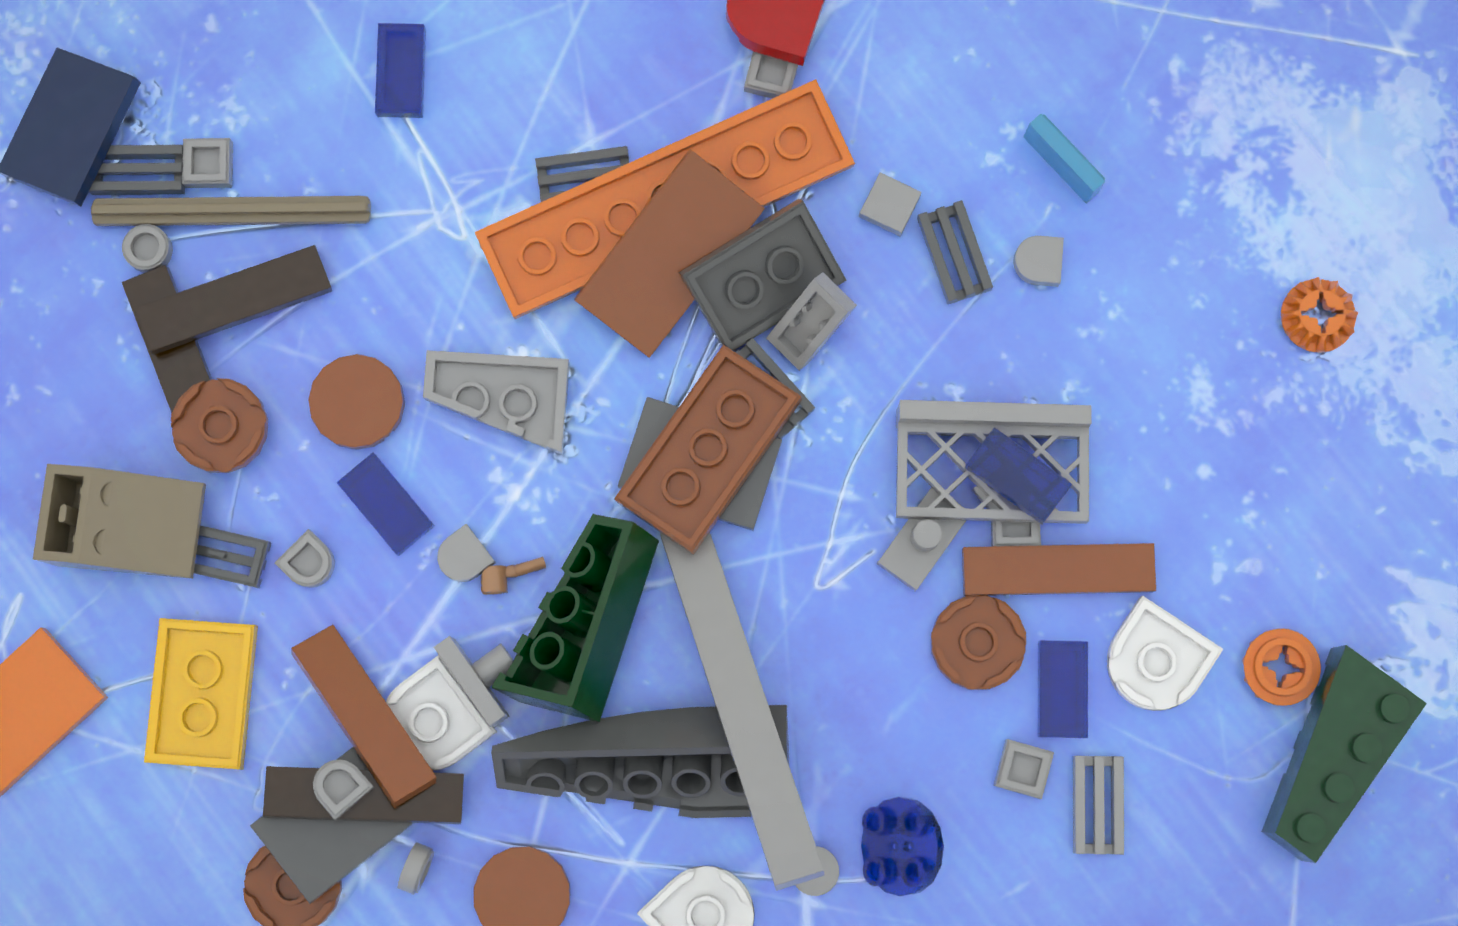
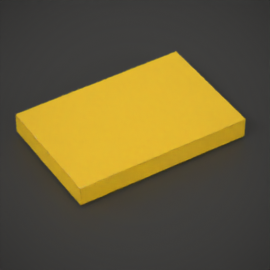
[144,618,258,770]

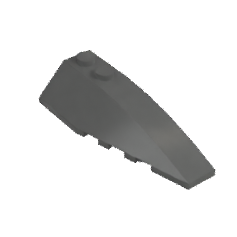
[491,705,789,818]

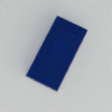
[375,23,426,118]
[964,427,1072,525]
[336,452,435,556]
[1037,640,1088,738]

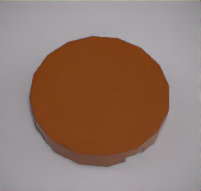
[308,354,405,450]
[171,378,268,473]
[931,595,1026,690]
[243,846,342,926]
[474,847,571,926]

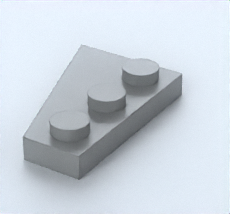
[423,350,570,455]

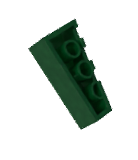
[492,514,659,722]
[1261,645,1427,863]

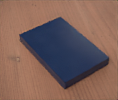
[0,47,141,207]

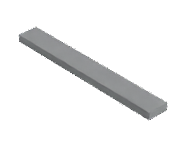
[660,532,825,891]

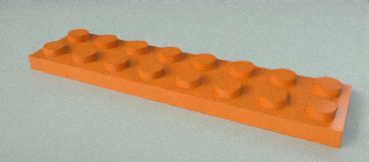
[475,79,855,320]

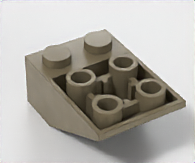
[33,464,206,579]

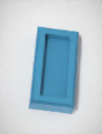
[1023,114,1105,204]

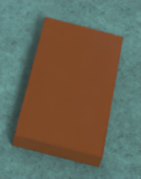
[574,149,765,358]
[614,345,802,555]

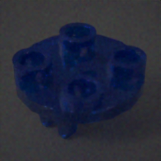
[861,797,944,896]

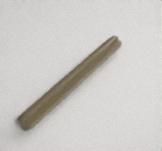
[91,196,371,226]

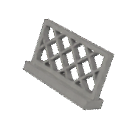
[896,400,1092,524]

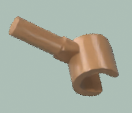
[481,557,546,595]

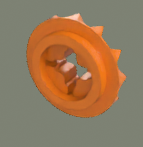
[1281,277,1359,353]
[1242,629,1321,706]

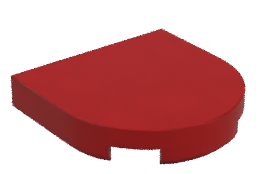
[726,0,825,66]

